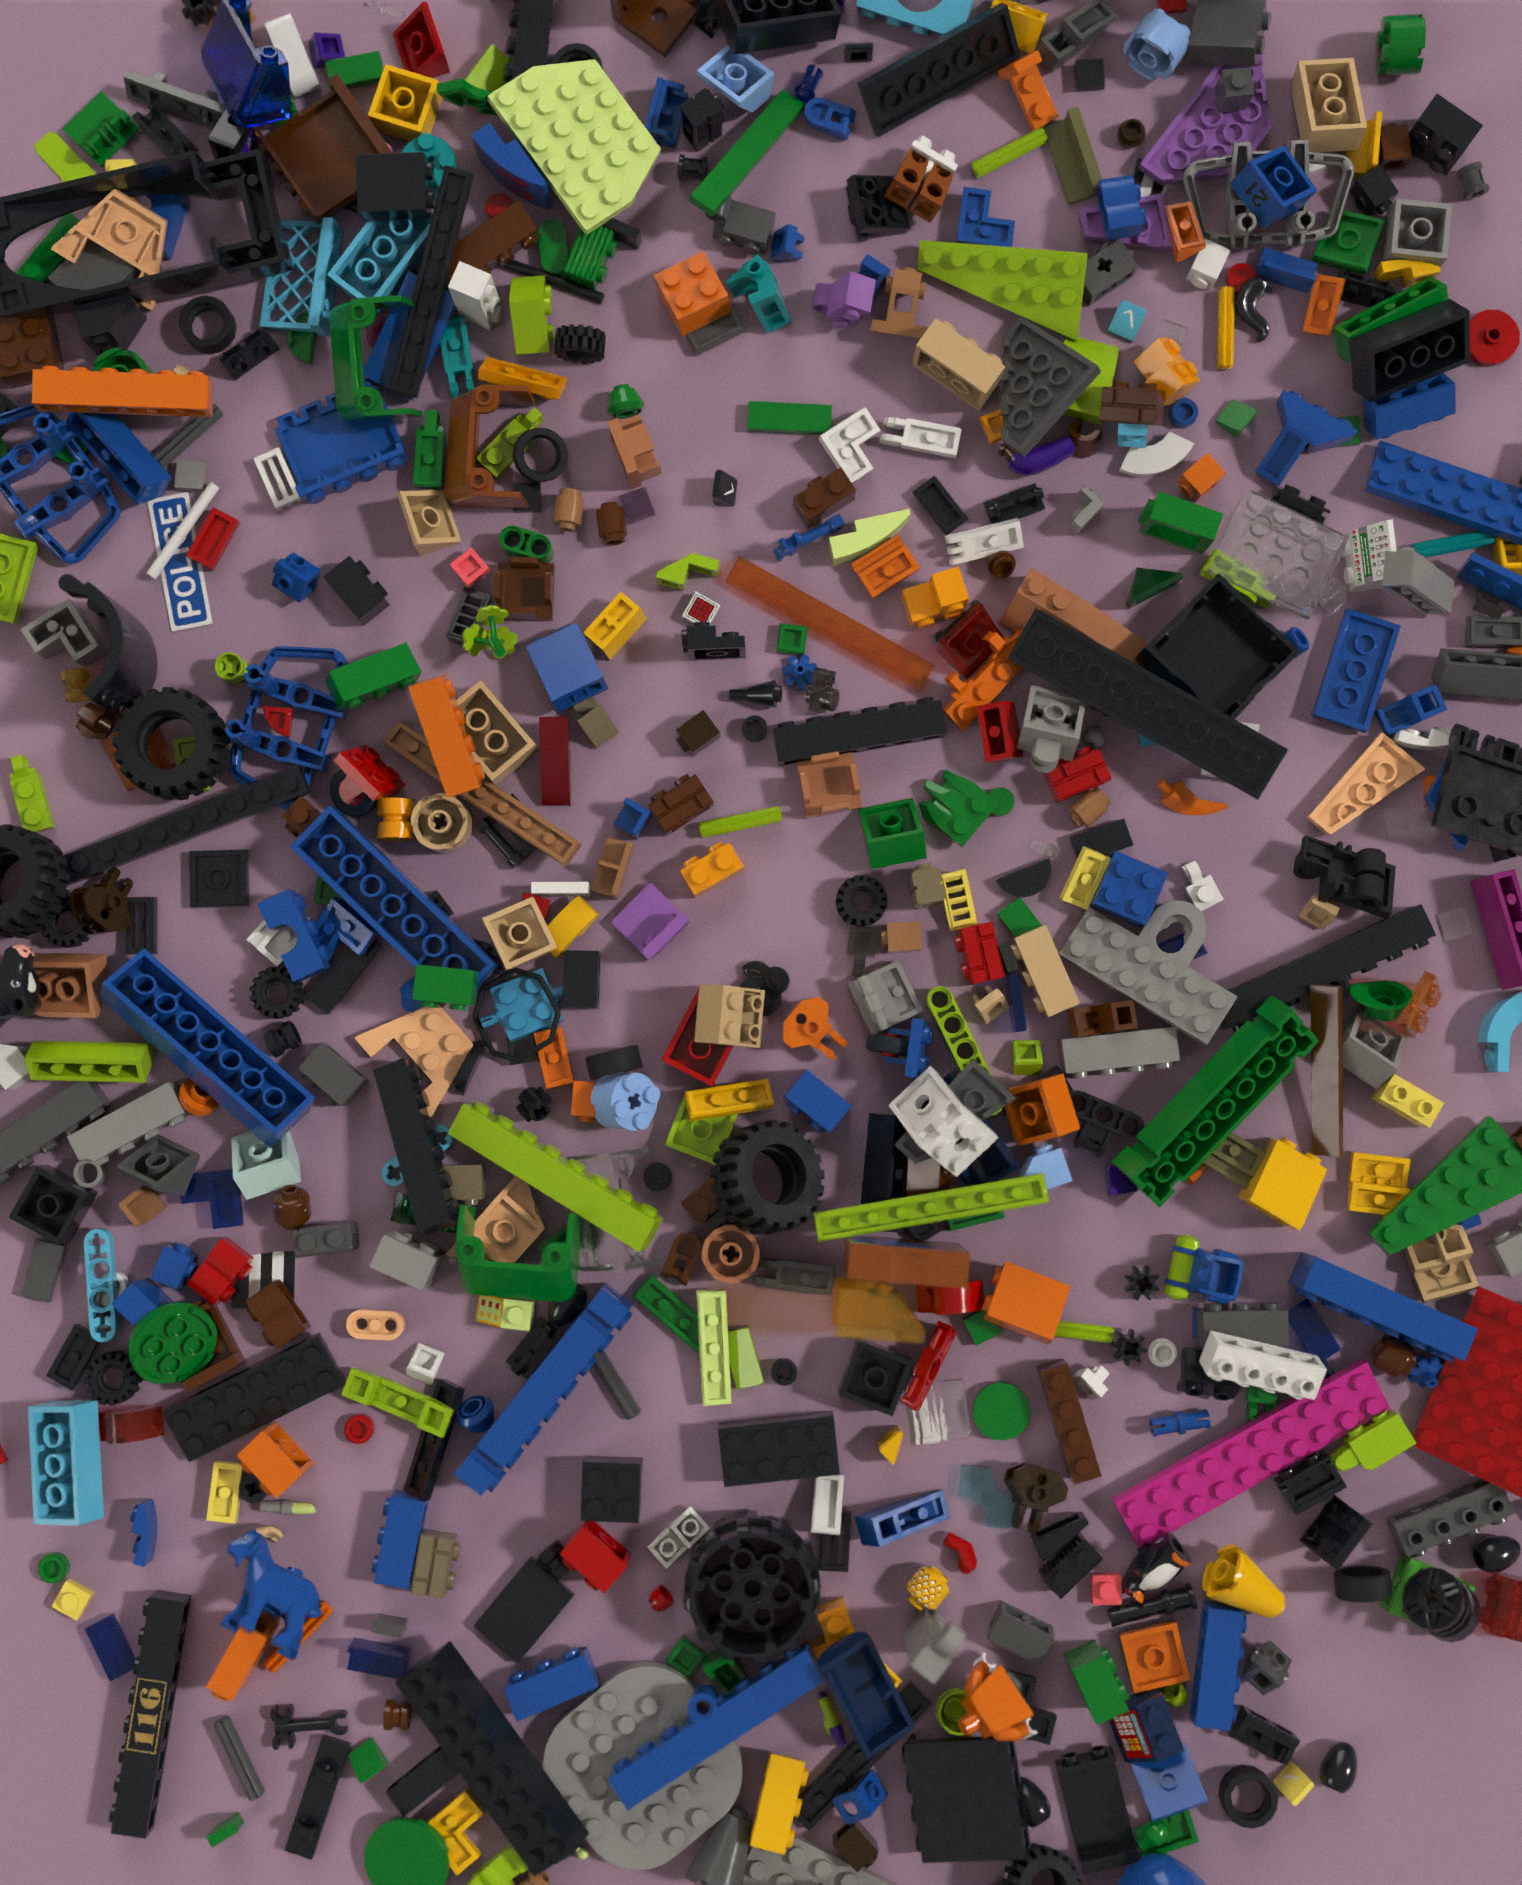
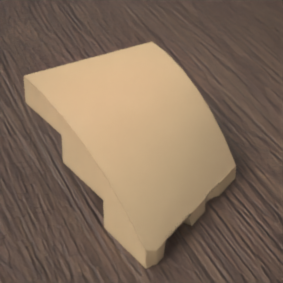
[1404,1224,1479,1304]

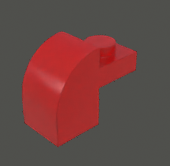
[916,1280,984,1315]

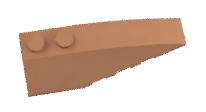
[998,568,1147,669]
[0,953,109,1018]

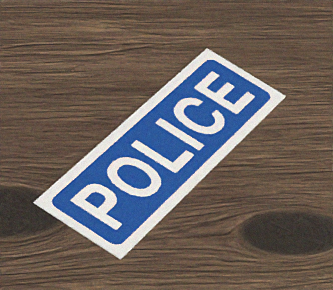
[148,492,213,632]

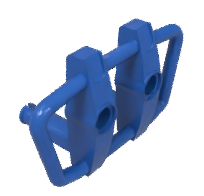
[0,404,120,564]
[225,646,349,810]

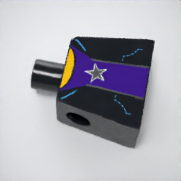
[208,104,260,160]

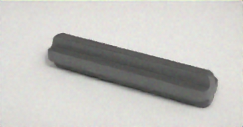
[153,403,223,468]
[593,1351,641,1420]
[214,1716,265,1801]

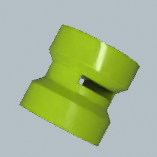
[215,652,249,685]

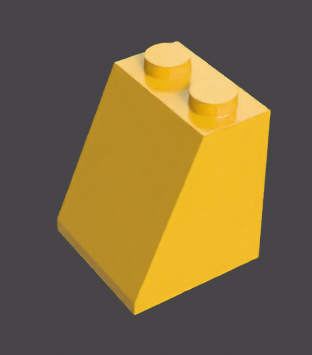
[1237,1137,1327,1231]

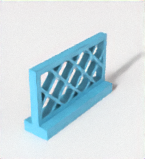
[260,217,344,336]

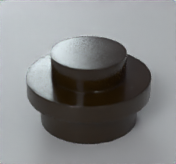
[1117,119,1146,148]

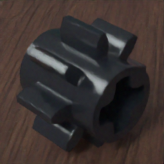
[181,0,217,26]
[516,1086,553,1122]
[1123,1265,1160,1301]
[1110,1328,1148,1366]

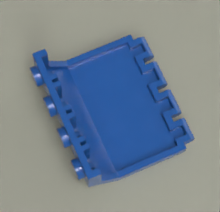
[275,379,409,504]

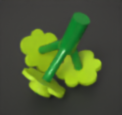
[463,605,518,659]

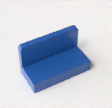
[1256,247,1318,293]

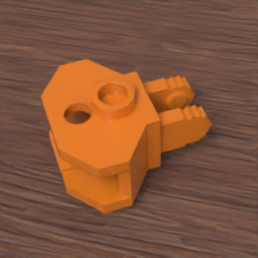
[783,997,848,1061]

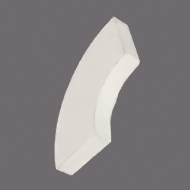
[1119,431,1194,477]

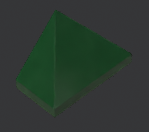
[1126,568,1183,609]

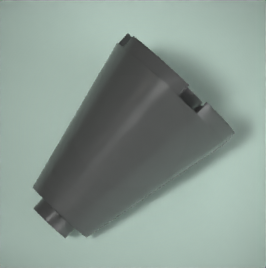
[685,1807,752,1885]

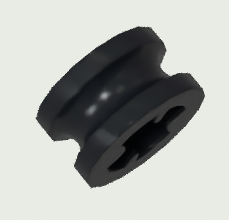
[742,715,767,743]
[771,1358,797,1386]

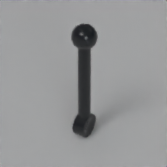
[934,600,981,643]

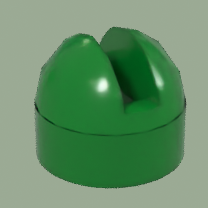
[1142,1819,1168,1846]

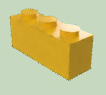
[749,1751,809,1855]

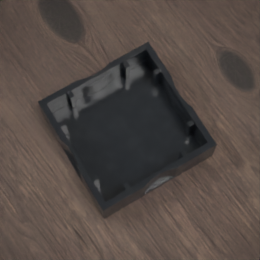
[1135,573,1300,719]

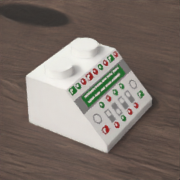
[1340,519,1396,592]

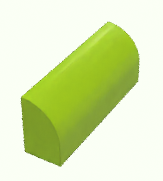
[25,1040,157,1083]

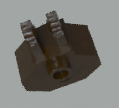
[68,867,133,933]
[1003,1463,1069,1534]

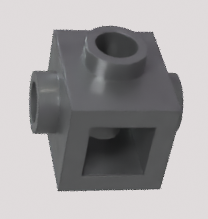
[1241,1640,1292,1695]

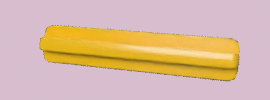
[1217,286,1235,370]

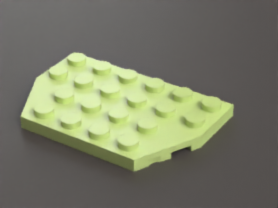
[487,59,661,235]

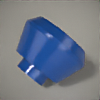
[456,1395,494,1433]

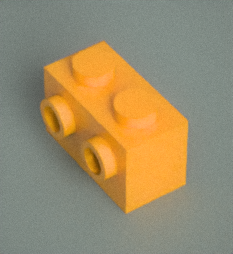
[680,842,744,898]

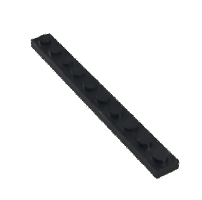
[61,766,311,887]

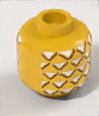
[907,1565,949,1611]

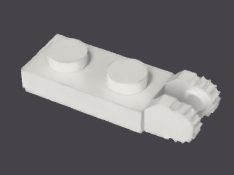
[880,417,961,459]

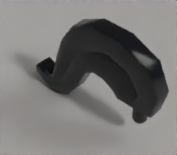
[1235,277,1273,342]

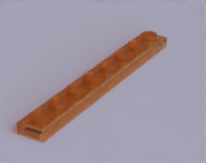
[726,556,935,691]

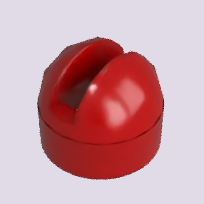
[648,1585,674,1612]

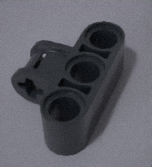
[1069,1090,1144,1158]

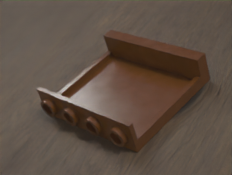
[254,74,393,224]

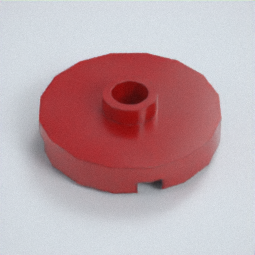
[1470,309,1520,366]

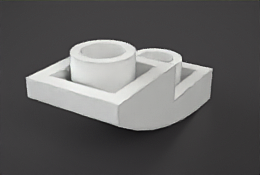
[1391,727,1451,751]
[646,1506,710,1569]

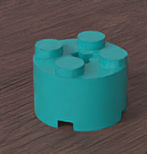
[402,133,459,201]

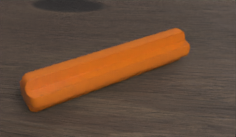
[264,1600,333,1673]

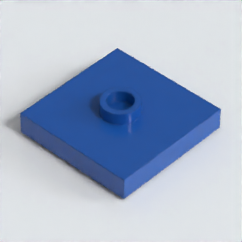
[1130,1742,1208,1822]

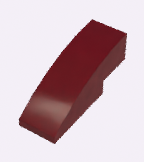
[539,717,571,806]

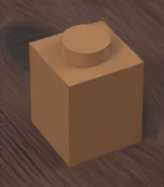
[880,921,923,954]

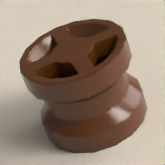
[383,1699,412,1731]

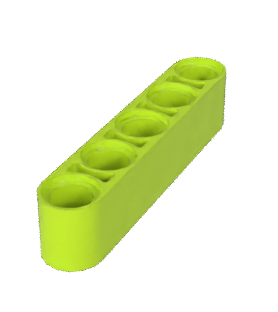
[925,986,1003,1116]

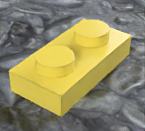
[1060,846,1111,910]
[206,1460,244,1524]

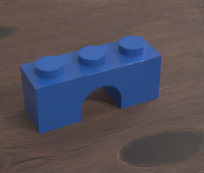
[257,889,331,982]

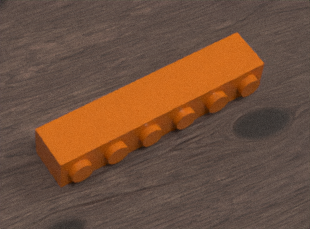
[32,366,213,417]

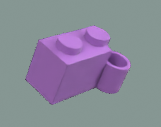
[812,271,876,328]

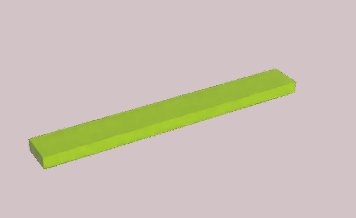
[813,1173,1049,1242]

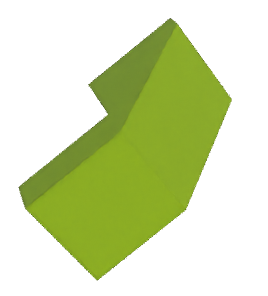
[656,553,720,591]

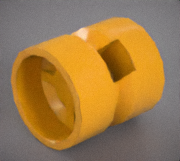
[377,798,415,841]

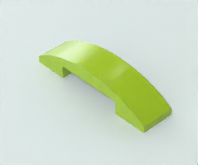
[341,1367,454,1438]

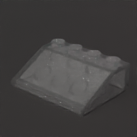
[1206,489,1349,620]

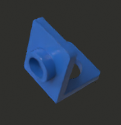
[832,1770,887,1824]

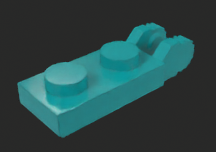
[440,315,475,398]

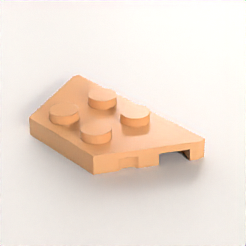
[446,1176,546,1263]

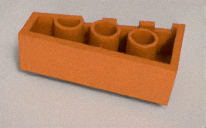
[408,673,485,798]

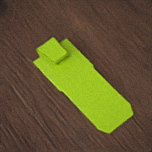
[34,131,96,182]

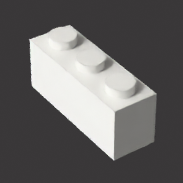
[448,261,503,331]

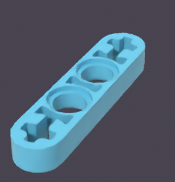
[84,1228,120,1342]

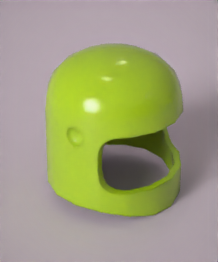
[935,1688,967,1735]

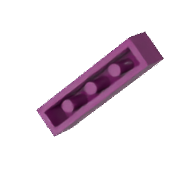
[1470,869,1522,991]

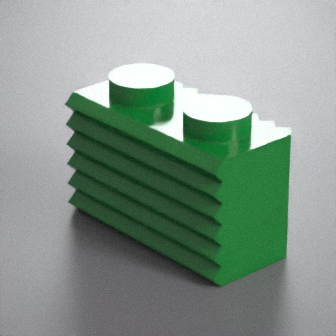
[563,226,618,290]

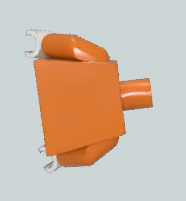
[957,1652,1037,1741]

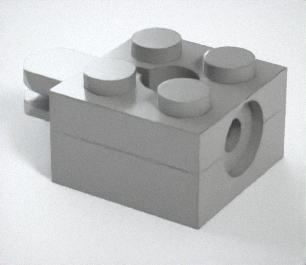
[1016,685,1086,773]

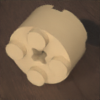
[411,793,473,853]

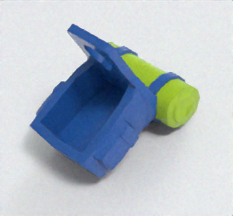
[1164,1234,1244,1304]

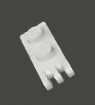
[945,518,1024,565]

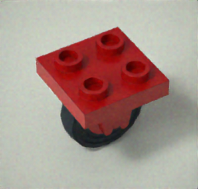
[329,745,405,816]

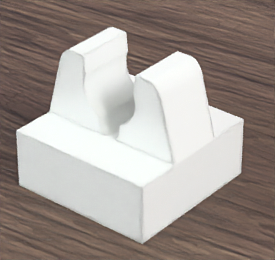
[1072,1365,1110,1400]

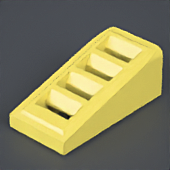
[940,869,978,932]

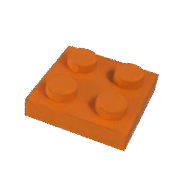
[1118,1620,1190,1694]

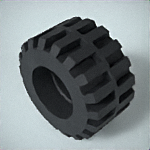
[1002,1844,1083,1885]

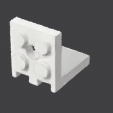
[889,1066,999,1177]

